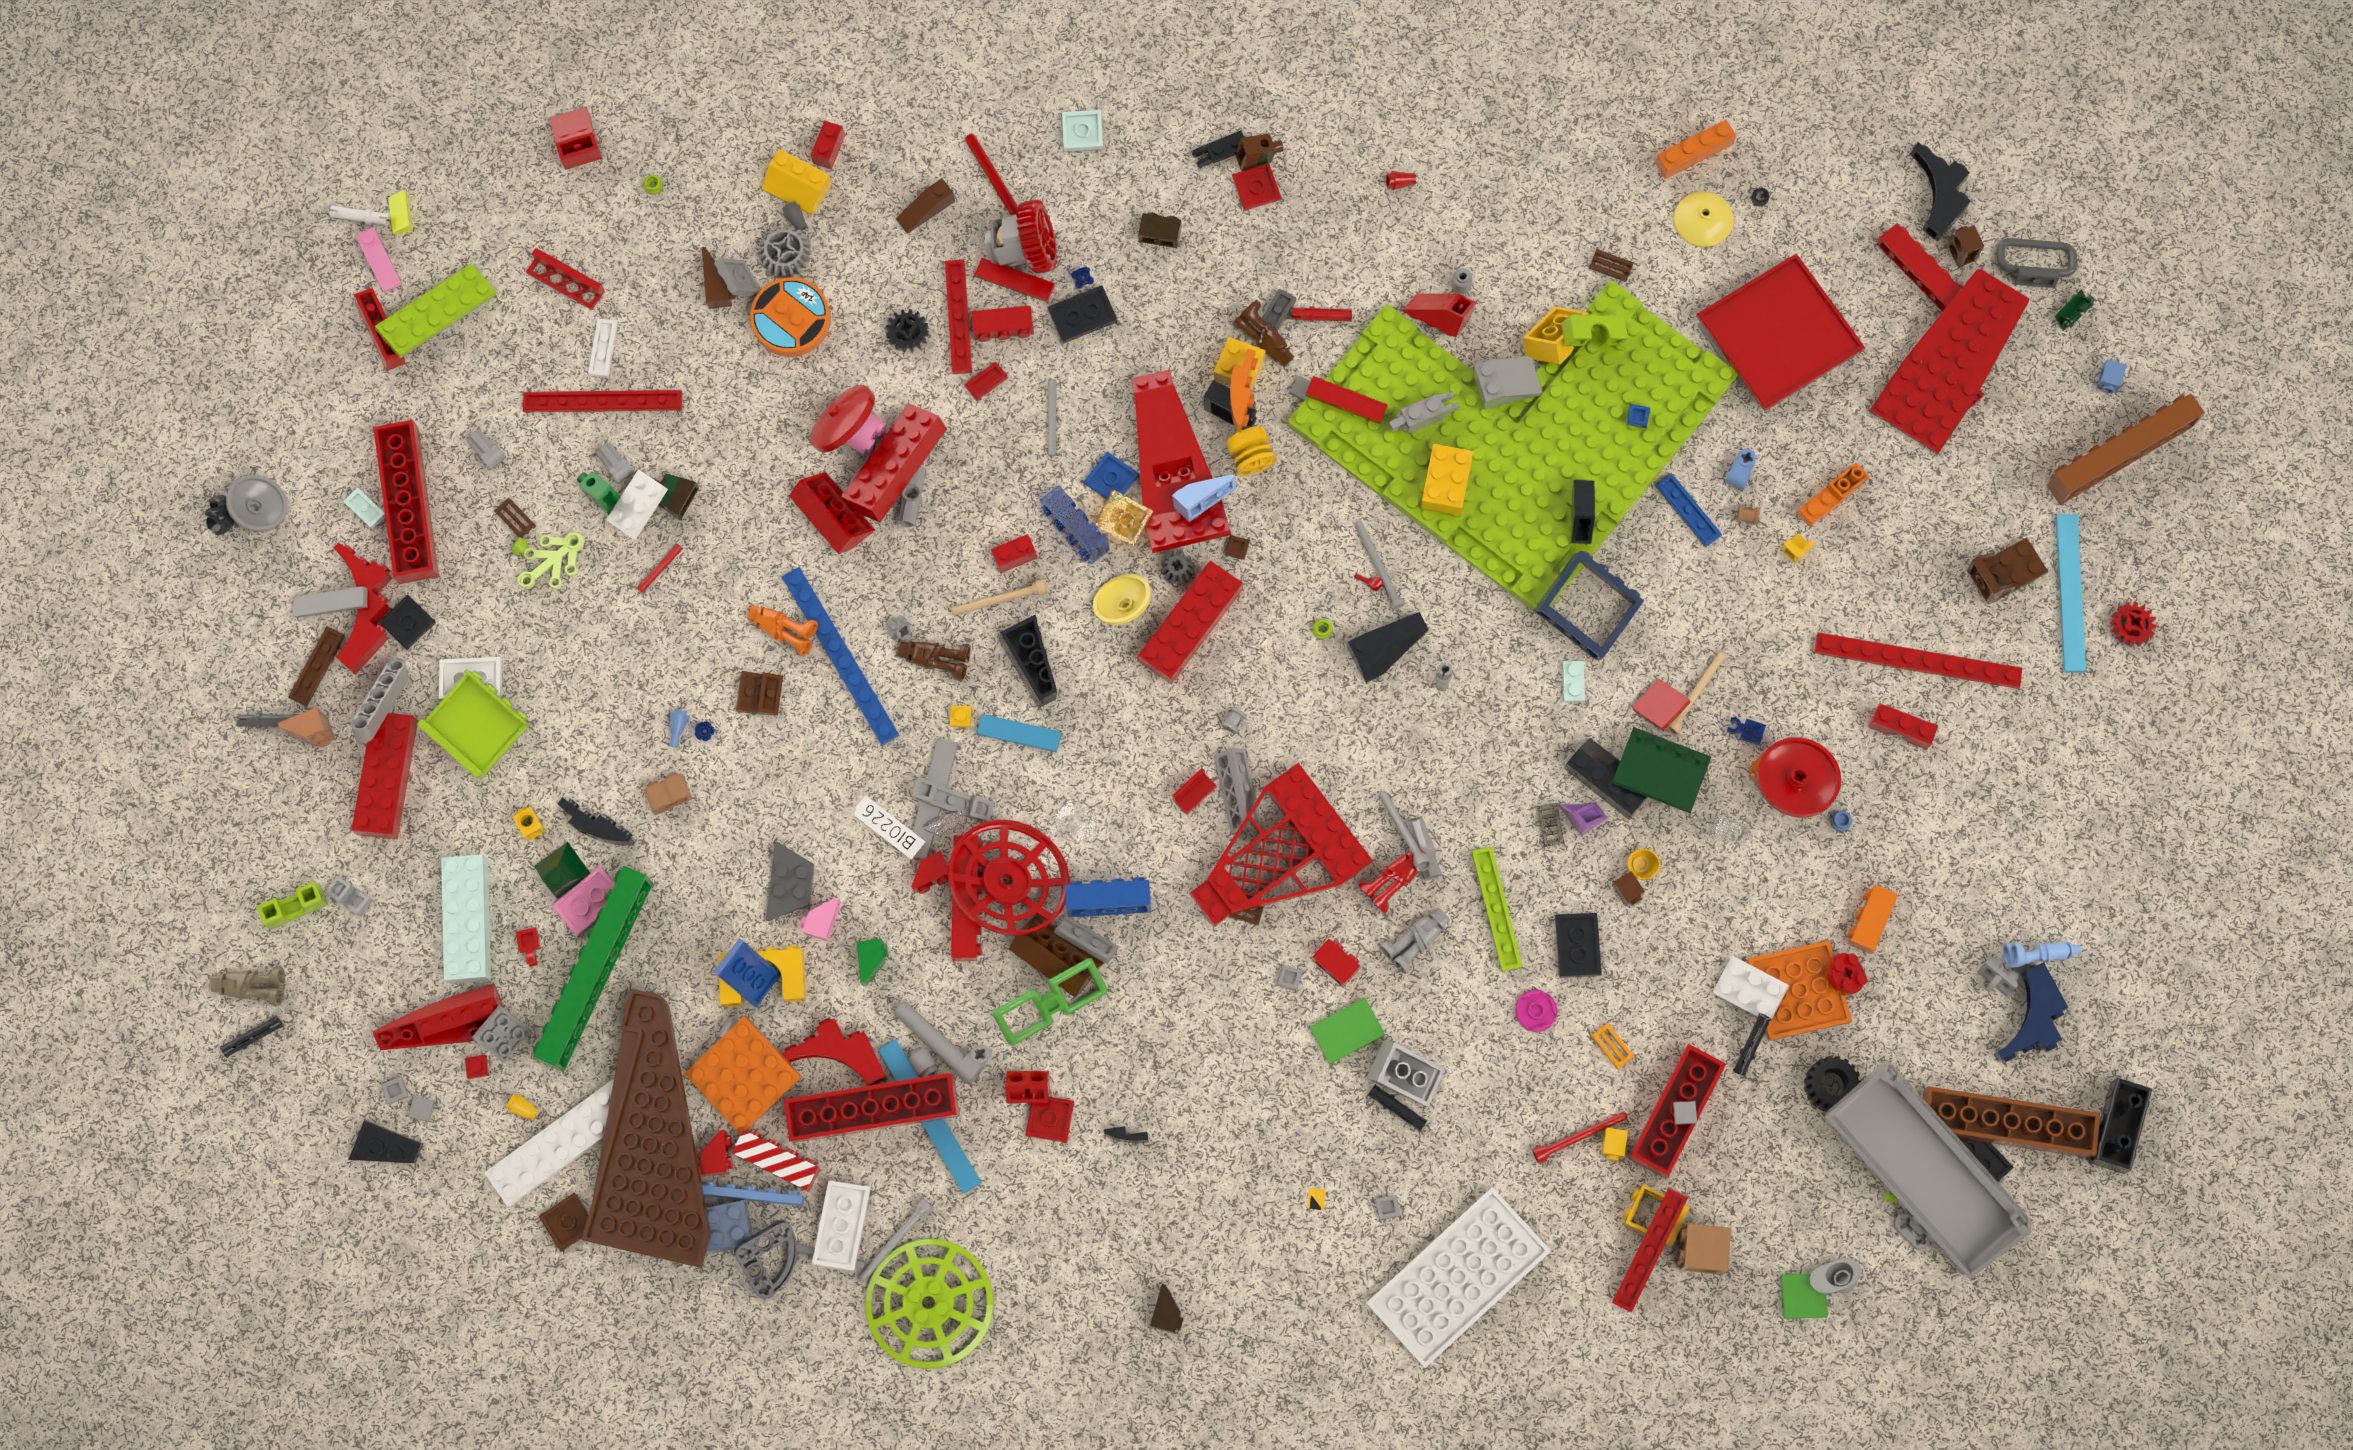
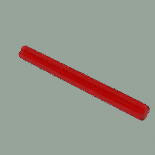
[965,133,1018,215]

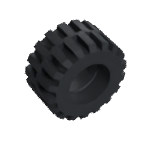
[1804,1056,1861,1111]

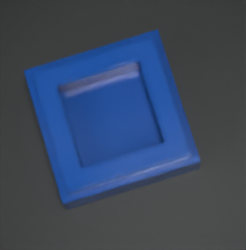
[1626,404,1650,429]

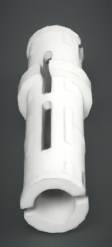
[329,205,390,226]

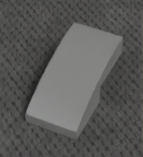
[325,876,373,917]

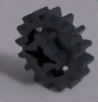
[886,309,929,352]

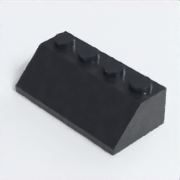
[1564,738,1648,820]

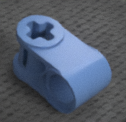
[1725,449,1756,490]

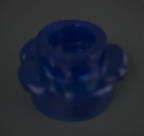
[695,721,715,741]

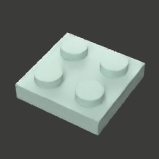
[1062,110,1103,151]

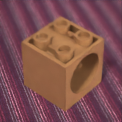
[1676,1223,1731,1275]

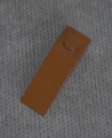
[896,178,955,234]
[702,247,735,309]

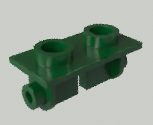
[2055,289,2095,331]

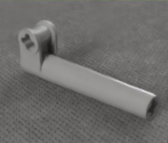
[894,1001,992,1085]

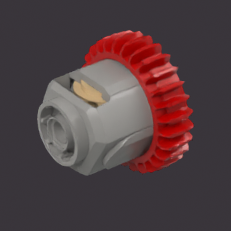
[985,199,1058,274]

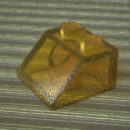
[1094,490,1152,546]

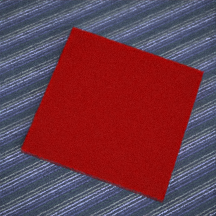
[1696,253,1866,412]

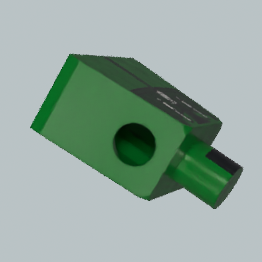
[577,472,620,515]

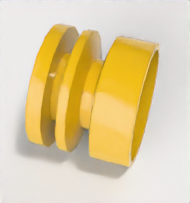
[1226,426,1277,477]

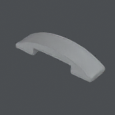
[911,777,995,822]

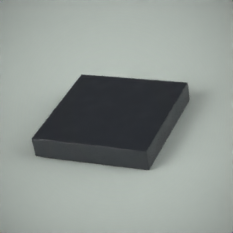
[378,595,436,650]

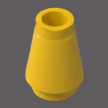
[506,1094,539,1121]

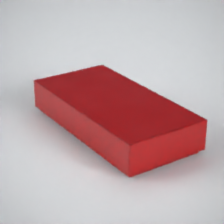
[964,362,1008,401]

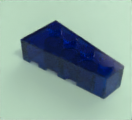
[1040,485,1110,565]

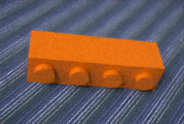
[1655,120,1736,179]

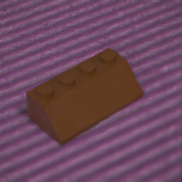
[1009,914,1104,998]

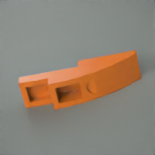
[1230,349,1258,433]
[1796,462,1870,527]

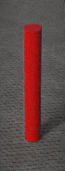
[637,544,683,593]

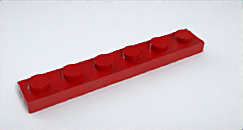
[945,259,972,375]
[1612,1187,1688,1313]

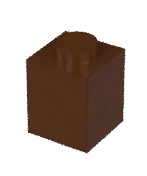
[1612,871,1645,906]

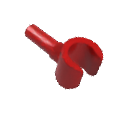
[1354,573,1383,591]

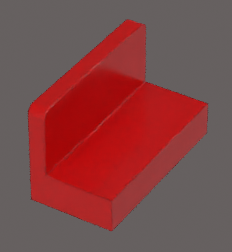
[1172,768,1217,815]

